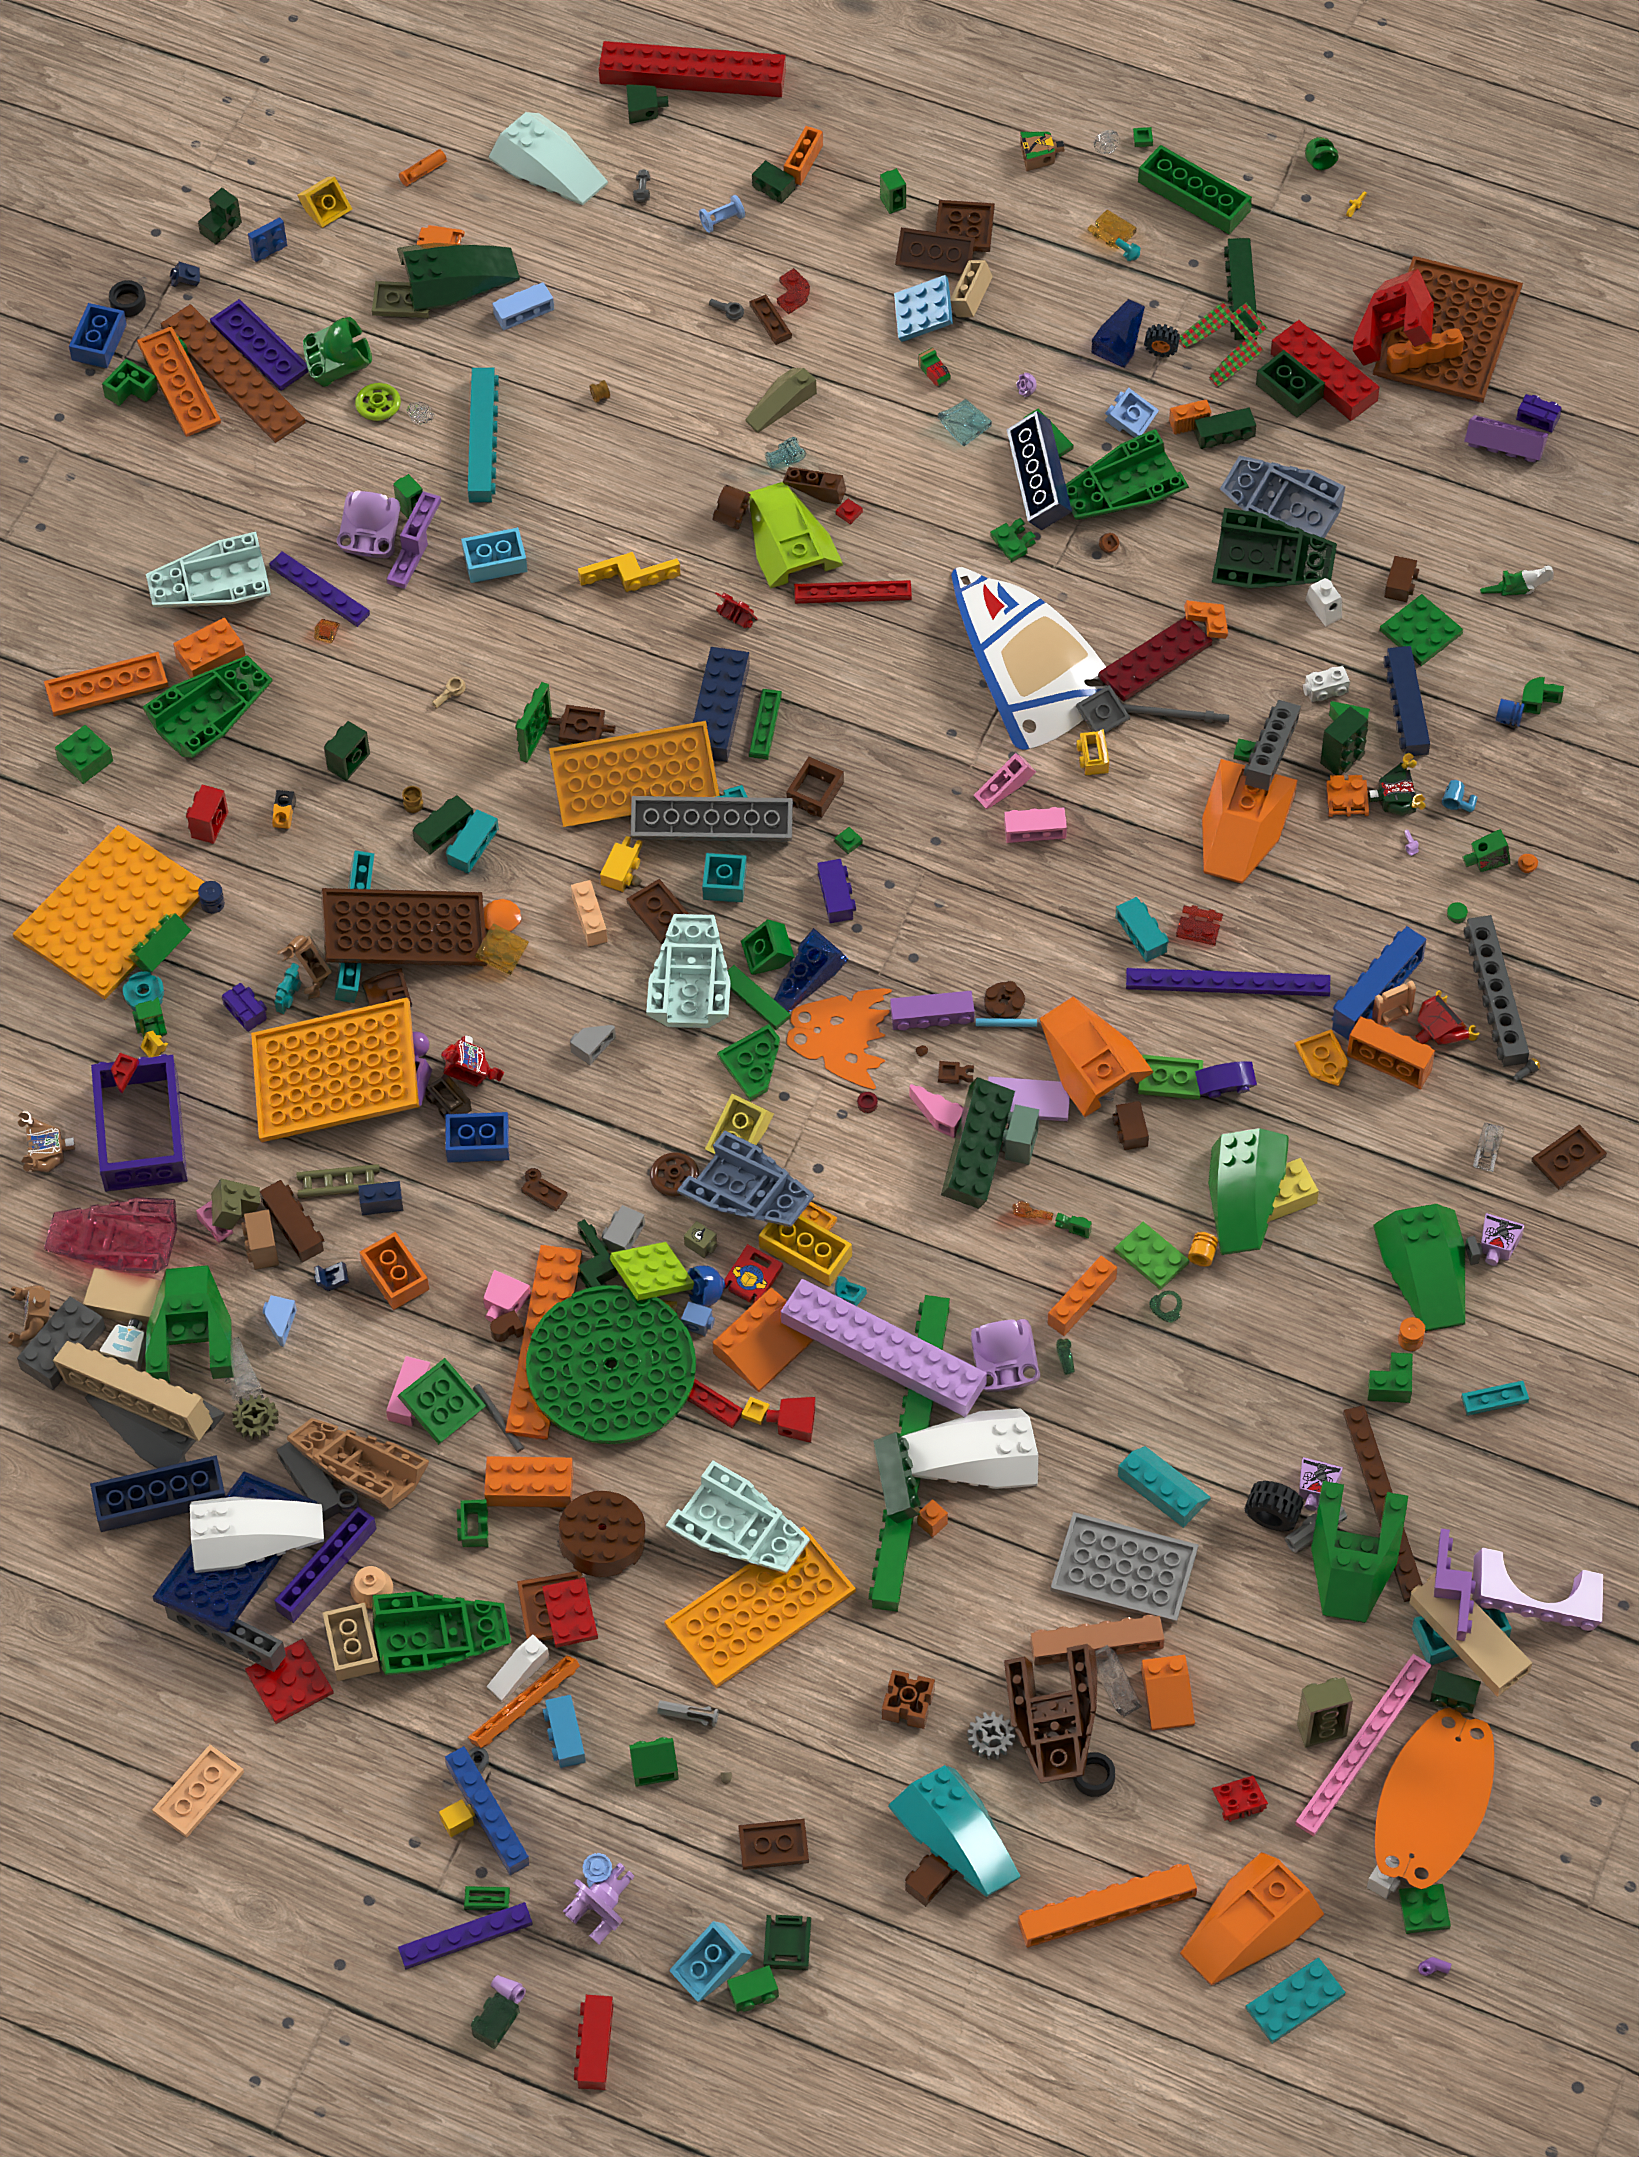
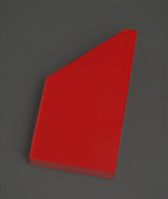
[111,1053,139,1093]

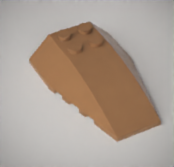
[287,1418,429,1509]

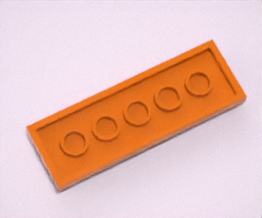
[137,326,221,437]
[44,652,169,717]

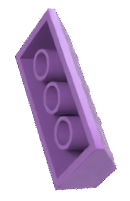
[1464,415,1549,462]

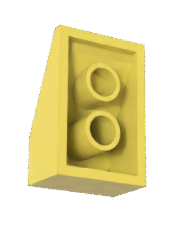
[705,1094,774,1154]

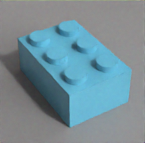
[461,527,528,583]

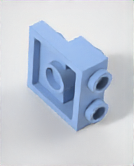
[1105,388,1159,438]

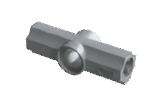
[1285,1506,1347,1554]

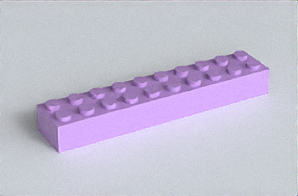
[781,1279,987,1417]

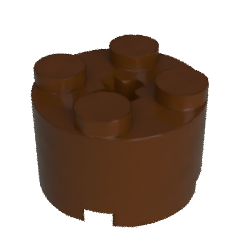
[712,484,751,530]

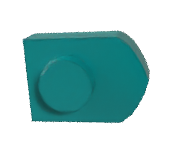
[834,1276,867,1306]

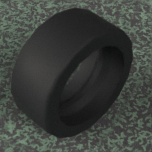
[109,280,146,317]
[1074,1752,1115,1797]

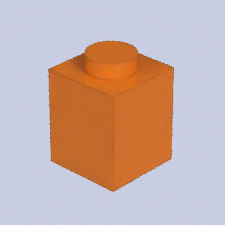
[917,1499,948,1538]

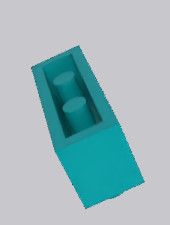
[446,809,499,874]
[1115,897,1169,962]

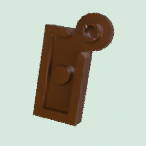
[521,1168,568,1211]

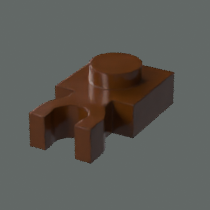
[938,1061,974,1084]

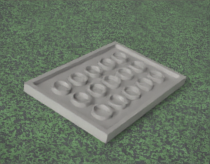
[1050,1512,1199,1624]

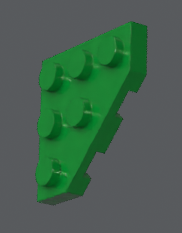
[717,1024,780,1101]

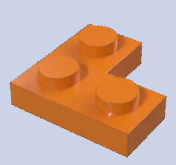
[1184,600,1228,639]

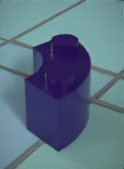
[1195,1061,1257,1098]

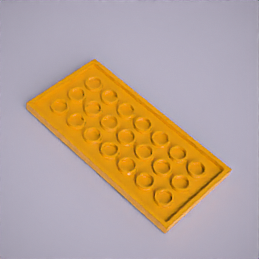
[549,721,720,828]
[664,1526,856,1688]

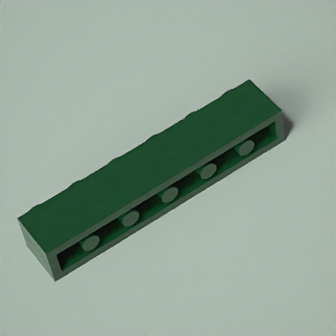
[1224,238,1258,340]

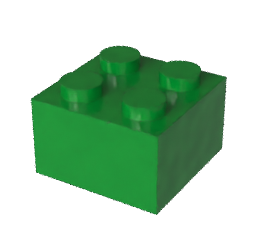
[55,725,113,784]

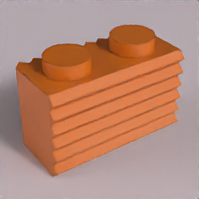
[1169,399,1211,435]

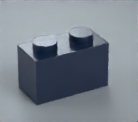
[358,1181,403,1216]

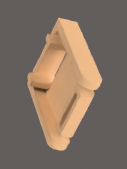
[1372,980,1416,1026]

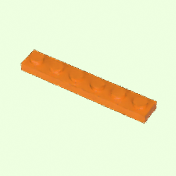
[468,1655,580,1748]

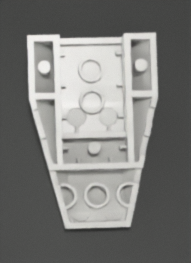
[902,1408,1038,1489]
[190,1497,324,1573]

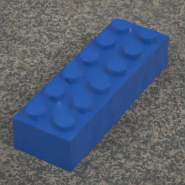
[1332,926,1426,1040]

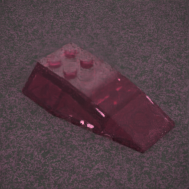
[44,1197,177,1274]

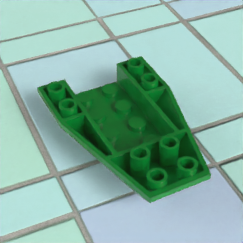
[1066,429,1189,520]
[143,655,273,757]

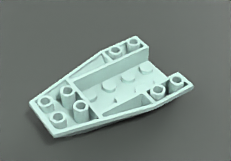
[146,532,271,608]

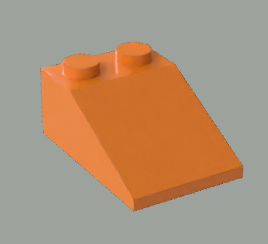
[1141,1654,1195,1731]

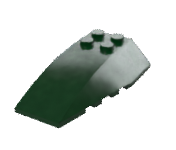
[397,243,520,311]
[1212,508,1337,589]

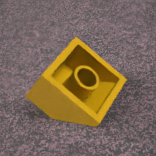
[297,176,352,228]

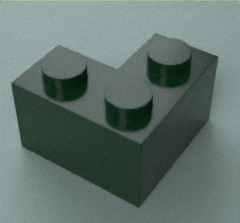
[198,187,242,245]

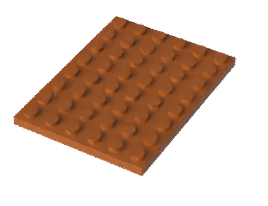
[1373,256,1523,403]

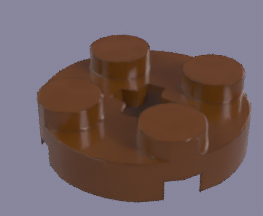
[984,981,1025,1019]

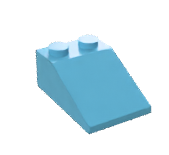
[669,1921,753,2002]

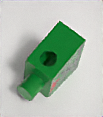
[1462,829,1511,872]

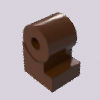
[490,1310,524,1342]

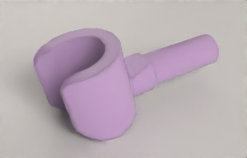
[1404,830,1419,856]

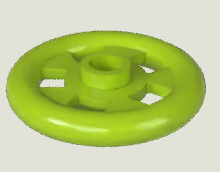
[355,383,401,421]

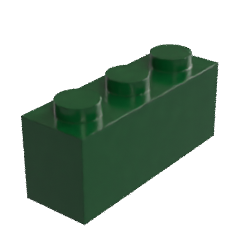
[1194,407,1256,449]
[412,795,474,855]

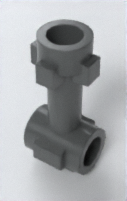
[633,169,651,202]

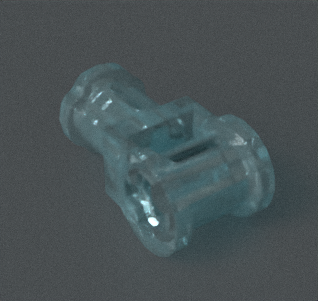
[765,437,806,468]

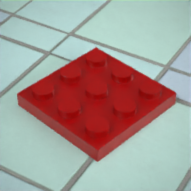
[245,1638,334,1724]

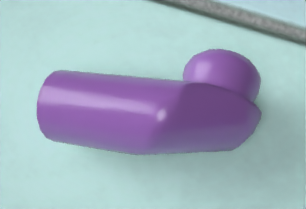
[1418,1957,1452,1976]

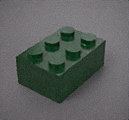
[1256,350,1325,418]
[1320,706,1368,775]

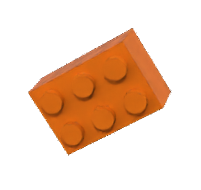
[173,617,246,678]
[359,1232,429,1310]

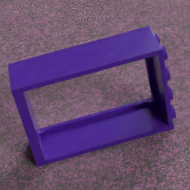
[91,1054,188,1192]

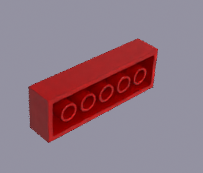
[1271,320,1380,421]

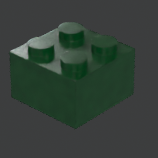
[324,721,370,781]

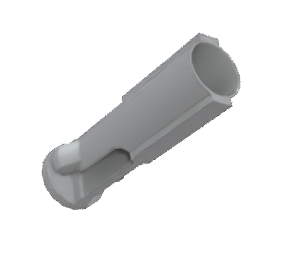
[657,1700,719,1727]

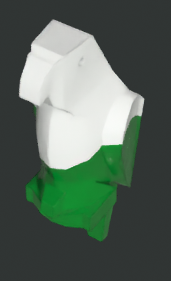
[1480,566,1554,596]

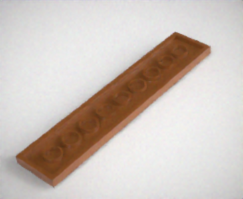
[160,304,306,443]

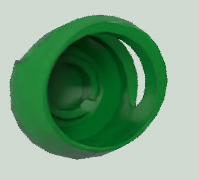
[1305,137,1339,170]

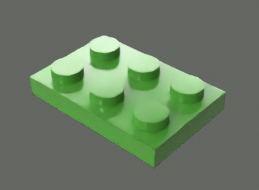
[1138,1055,1203,1100]
[1114,1222,1189,1290]

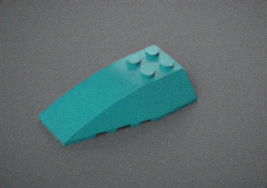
[888,1765,1021,1897]

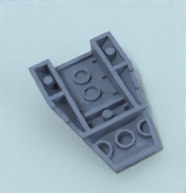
[1220,456,1346,538]
[677,1130,815,1227]

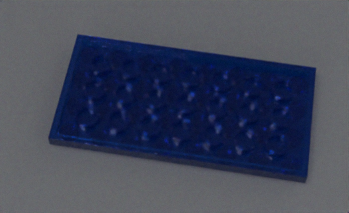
[152,1471,317,1633]

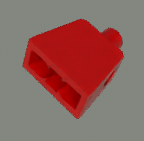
[766,1397,816,1443]

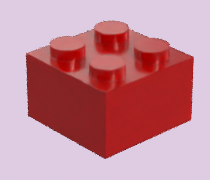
[186,784,228,844]

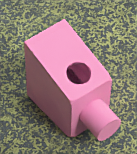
[483,1270,531,1322]

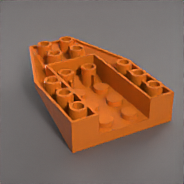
[1202,759,1297,884]

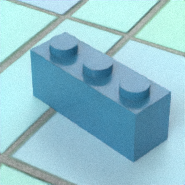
[542,1695,586,1768]

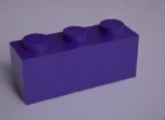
[817,859,856,924]

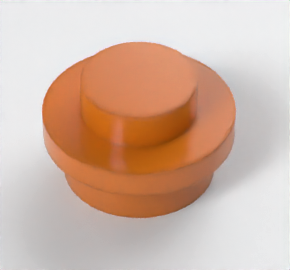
[1518,854,1538,873]

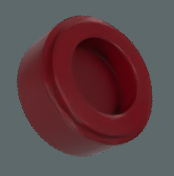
[857,1092,878,1113]

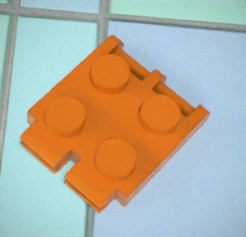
[416,225,465,245]
[1326,775,1369,817]

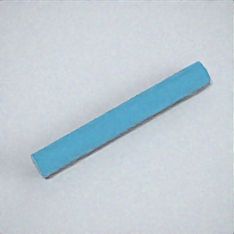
[976,1018,1037,1027]

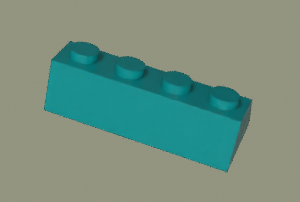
[1118,1446,1211,1528]

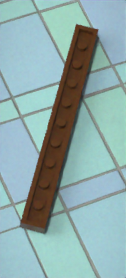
[1343,1405,1423,1602]

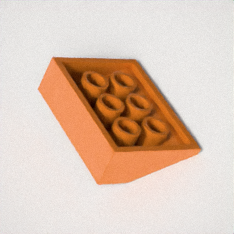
[713,1288,814,1392]

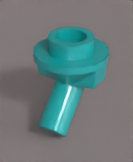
[1115,238,1141,261]

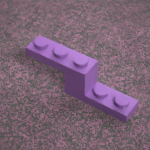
[387,491,441,589]
[1434,1529,1476,1641]

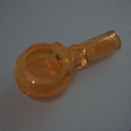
[1012,1201,1054,1221]

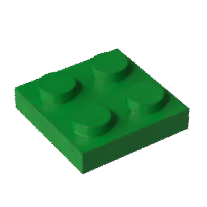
[1398,1884,1451,1934]

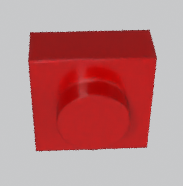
[836,498,863,525]

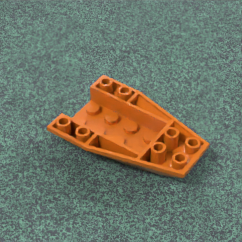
[1039,996,1154,1118]
[1180,1852,1324,1986]

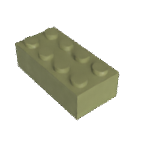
[1297,1677,1353,1748]

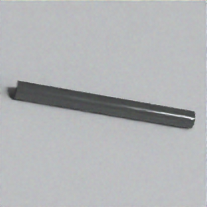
[473,1384,525,1453]

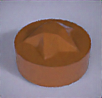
[1099,533,1119,553]

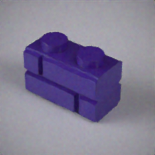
[1516,394,1562,433]
[222,983,267,1032]

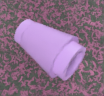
[491,1975,526,2004]

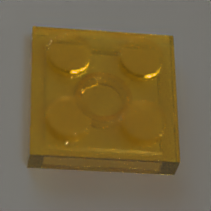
[475,923,529,975]

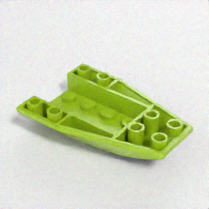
[748,482,843,589]

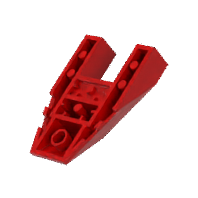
[1353,269,1434,366]

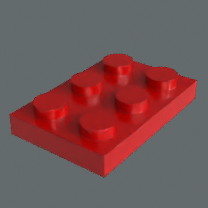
[542,1577,598,1648]

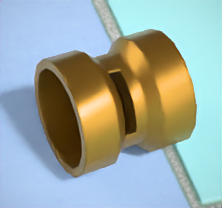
[402,786,423,813]

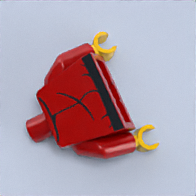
[1415,990,1480,1045]

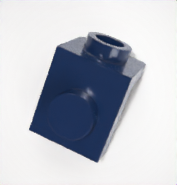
[169,261,200,287]
[314,1262,349,1291]

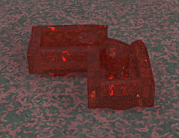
[777,268,810,314]

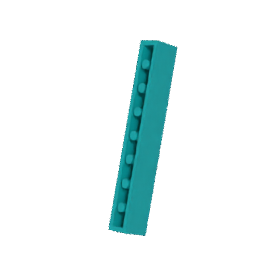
[468,367,499,503]
[334,850,375,1003]

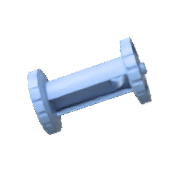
[699,195,745,233]
[582,1853,612,1888]

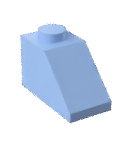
[263,1295,297,1347]

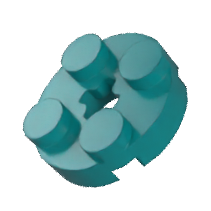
[123,971,164,1011]

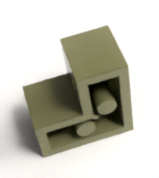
[211,1178,260,1230]

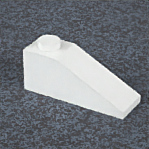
[487,1635,549,1702]

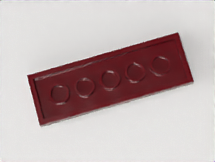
[1098,616,1213,702]

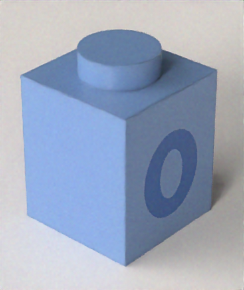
[681,1301,715,1336]

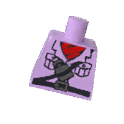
[1481,1213,1524,1266]
[1299,1457,1343,1511]

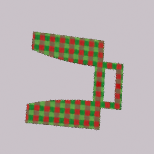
[1179,302,1267,388]

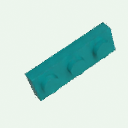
[1461,1380,1529,1416]

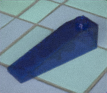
[1091,299,1145,368]

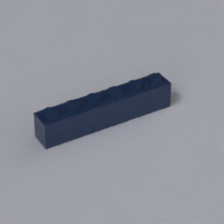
[1383,646,1430,756]

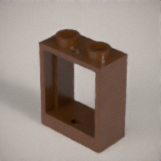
[786,756,844,818]

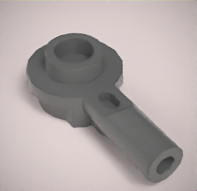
[709,299,744,320]

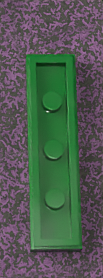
[749,689,782,760]
[727,965,791,1030]

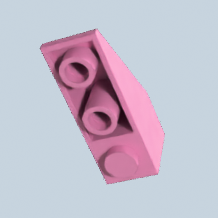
[909,1084,963,1138]

